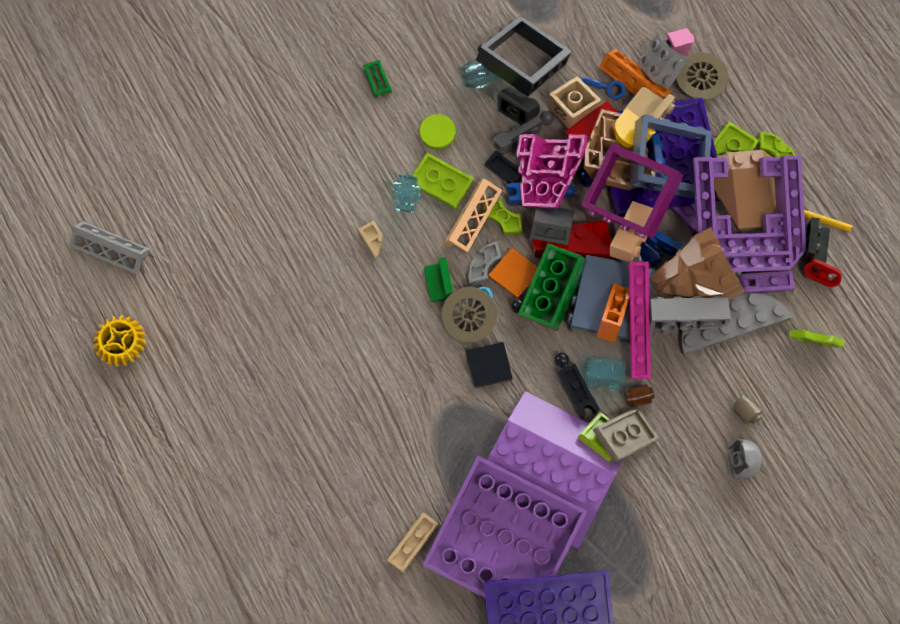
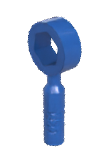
[582,76,626,100]

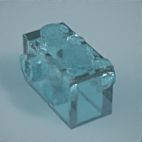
[393,174,421,213]

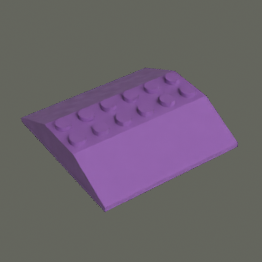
[487,391,623,549]
[423,455,587,598]

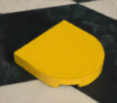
[613,108,656,148]

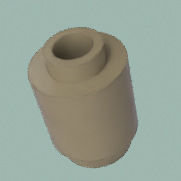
[733,395,762,424]

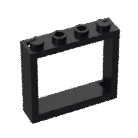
[476,16,572,97]

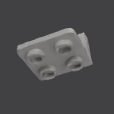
[638,35,689,89]

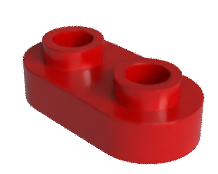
[804,259,842,287]

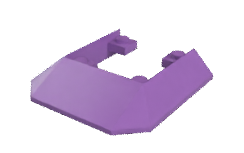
[693,156,806,272]

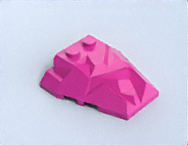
[517,134,588,209]

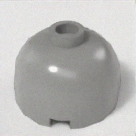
[726,439,764,479]

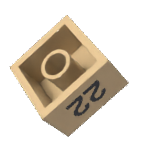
[548,76,601,129]

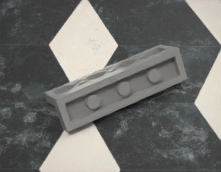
[70,221,149,274]

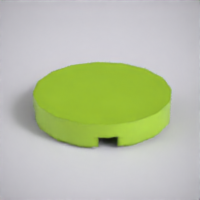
[420,114,456,150]

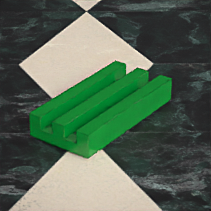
[363,60,392,98]

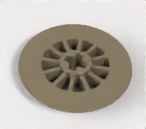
[676,52,729,100]
[442,287,497,343]

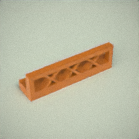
[599,49,672,99]

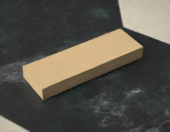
[387,512,439,573]

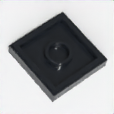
[466,342,513,388]

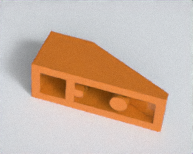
[596,283,629,343]

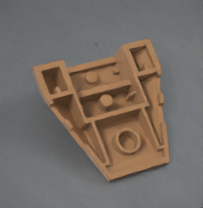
[584,109,655,190]
[714,150,775,230]

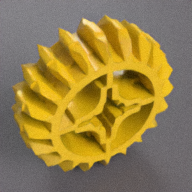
[93,315,146,367]

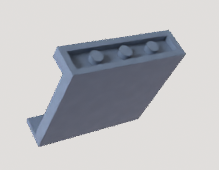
[567,255,654,340]

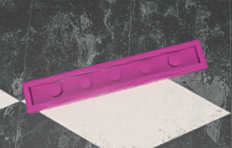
[629,262,651,379]

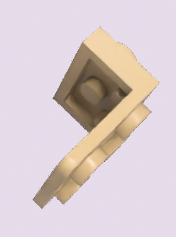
[623,87,675,119]

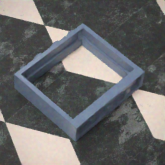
[630,115,712,199]

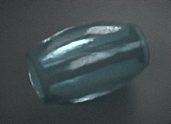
[460,57,503,88]

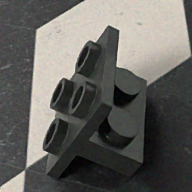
[799,217,830,263]

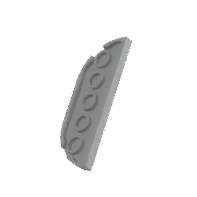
[681,293,791,355]

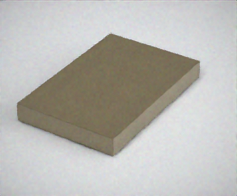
[593,407,659,463]

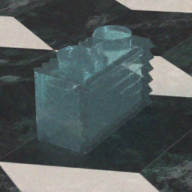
[584,357,626,390]

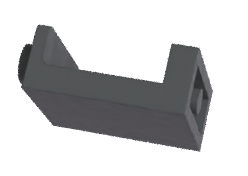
[530,208,574,245]

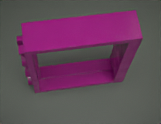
[581,143,684,239]

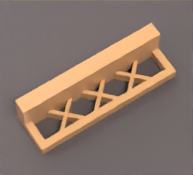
[444,178,502,253]

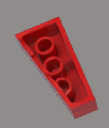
[531,220,613,260]

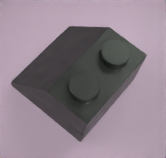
[497,86,540,125]

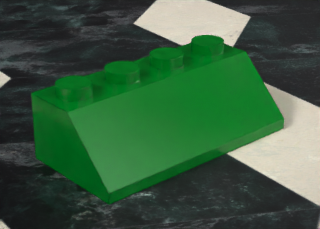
[518,243,587,331]

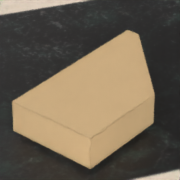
[358,220,383,259]

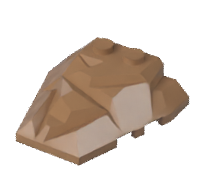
[650,227,745,301]

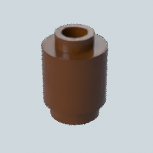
[624,384,655,407]

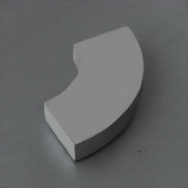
[468,241,502,285]

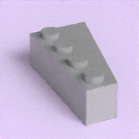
[649,296,731,336]

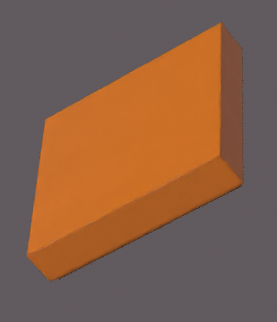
[488,248,538,299]

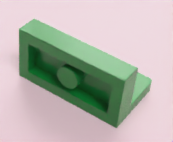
[424,257,453,302]

